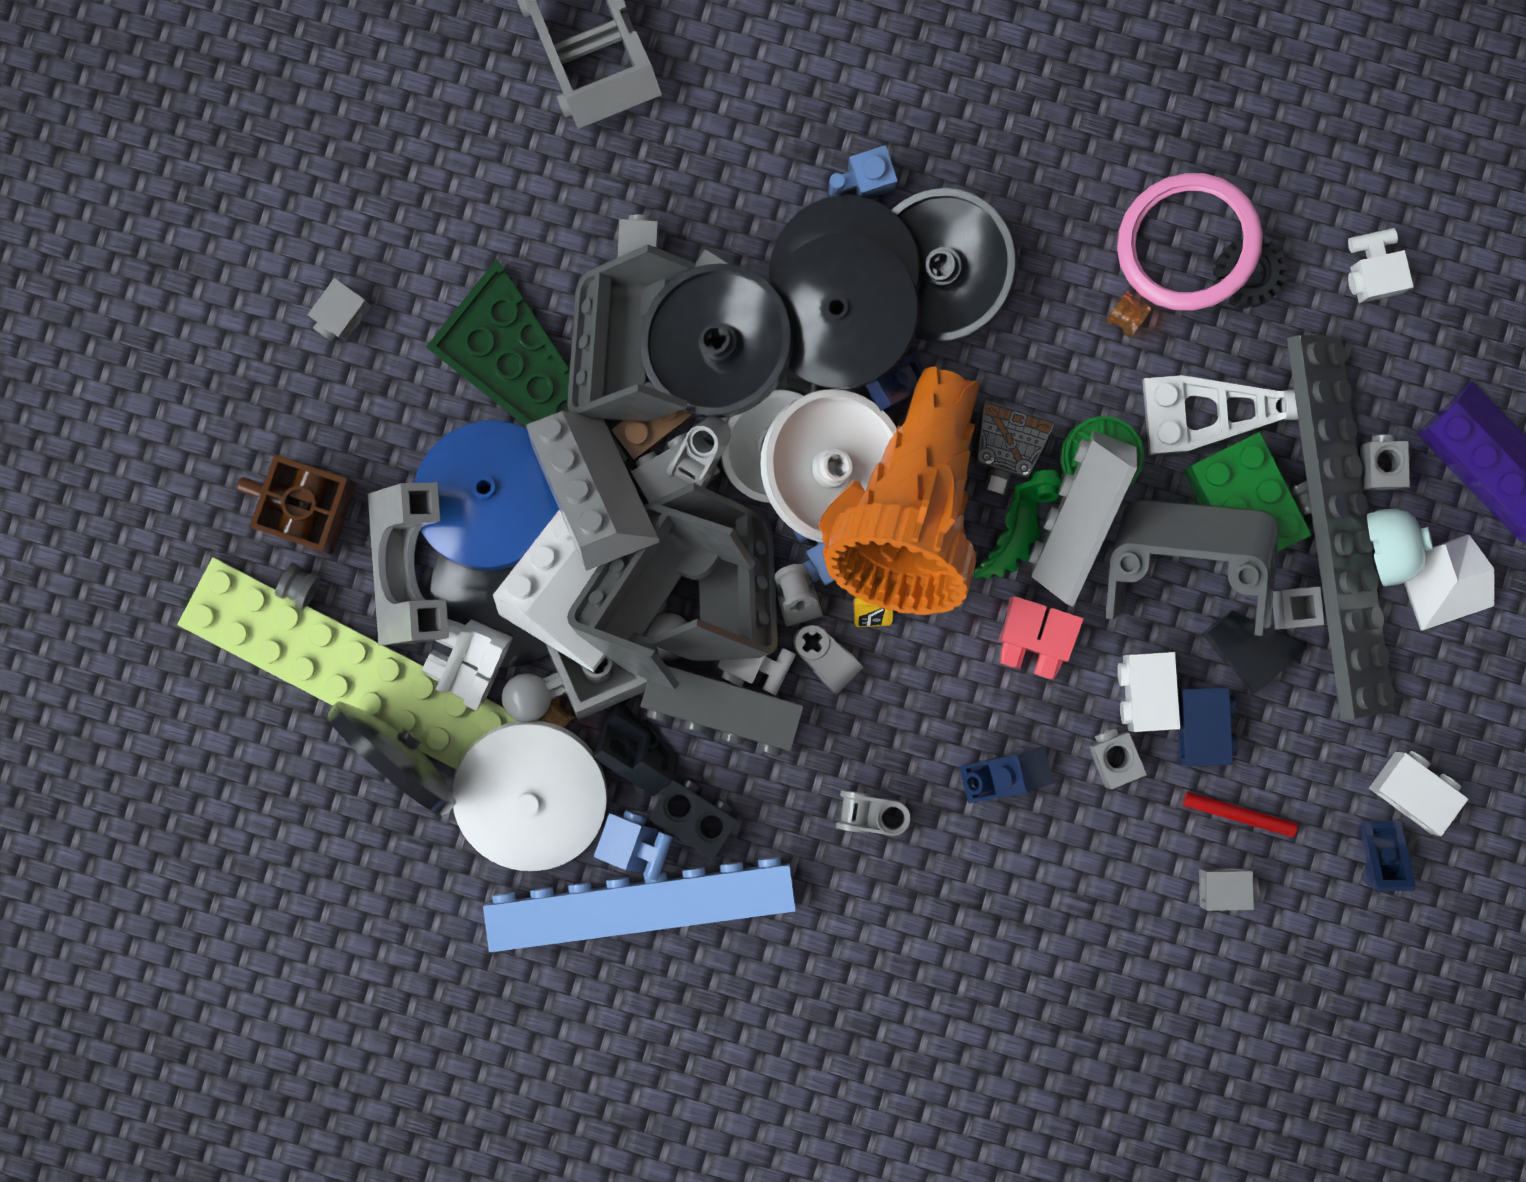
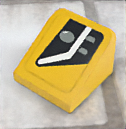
[853,597,893,628]

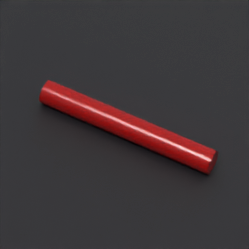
[1182,791,1298,838]

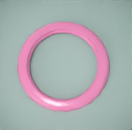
[1117,173,1263,311]

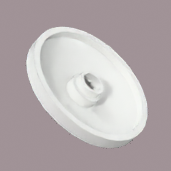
[760,389,897,543]
[452,720,607,871]

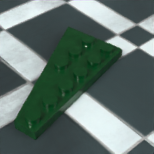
[426,259,628,464]

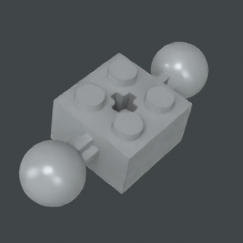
[502,613,687,722]

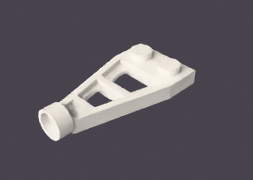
[1142,375,1298,455]

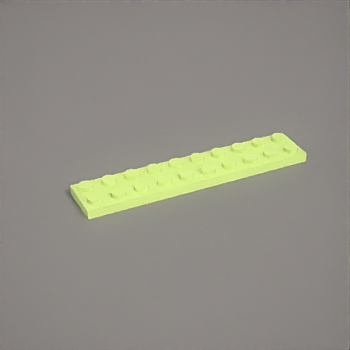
[177,557,516,770]

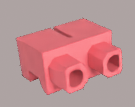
[998,596,1084,680]

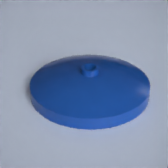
[414,421,559,571]

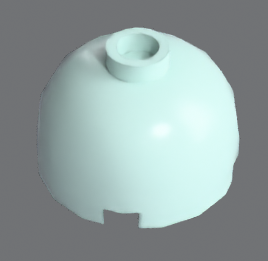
[1367,508,1433,586]

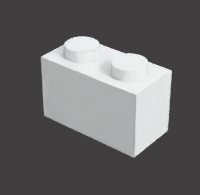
[1118,652,1180,732]
[1369,751,1468,836]

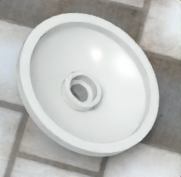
[720,389,803,503]

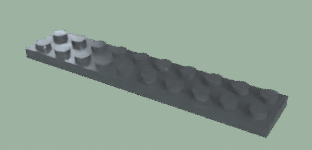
[1287,335,1395,720]

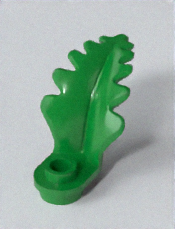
[972,470,1063,579]

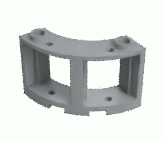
[517,0,662,129]

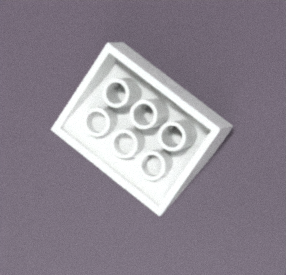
[493,510,606,672]

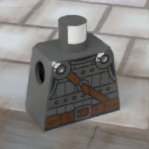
[974,401,1055,496]

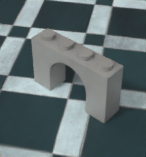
[368,482,449,646]

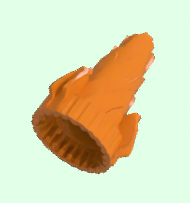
[818,366,979,615]

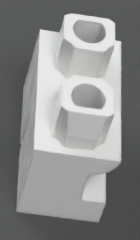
[422,619,513,711]

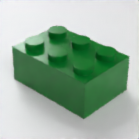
[1183,432,1311,552]

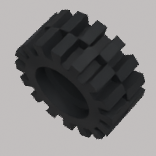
[1213,237,1287,309]

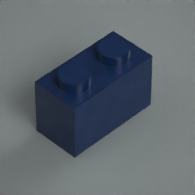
[1178,688,1238,767]

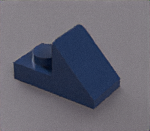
[866,353,924,413]
[1360,821,1416,891]

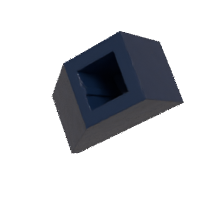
[959,746,1054,803]

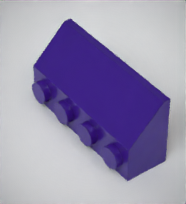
[1416,381,1526,543]

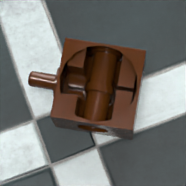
[237,454,357,555]

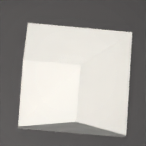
[1404,535,1494,630]

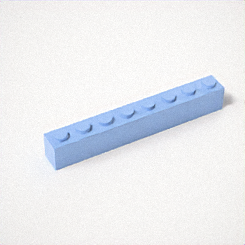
[483,857,795,953]

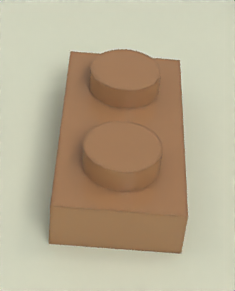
[611,410,694,461]

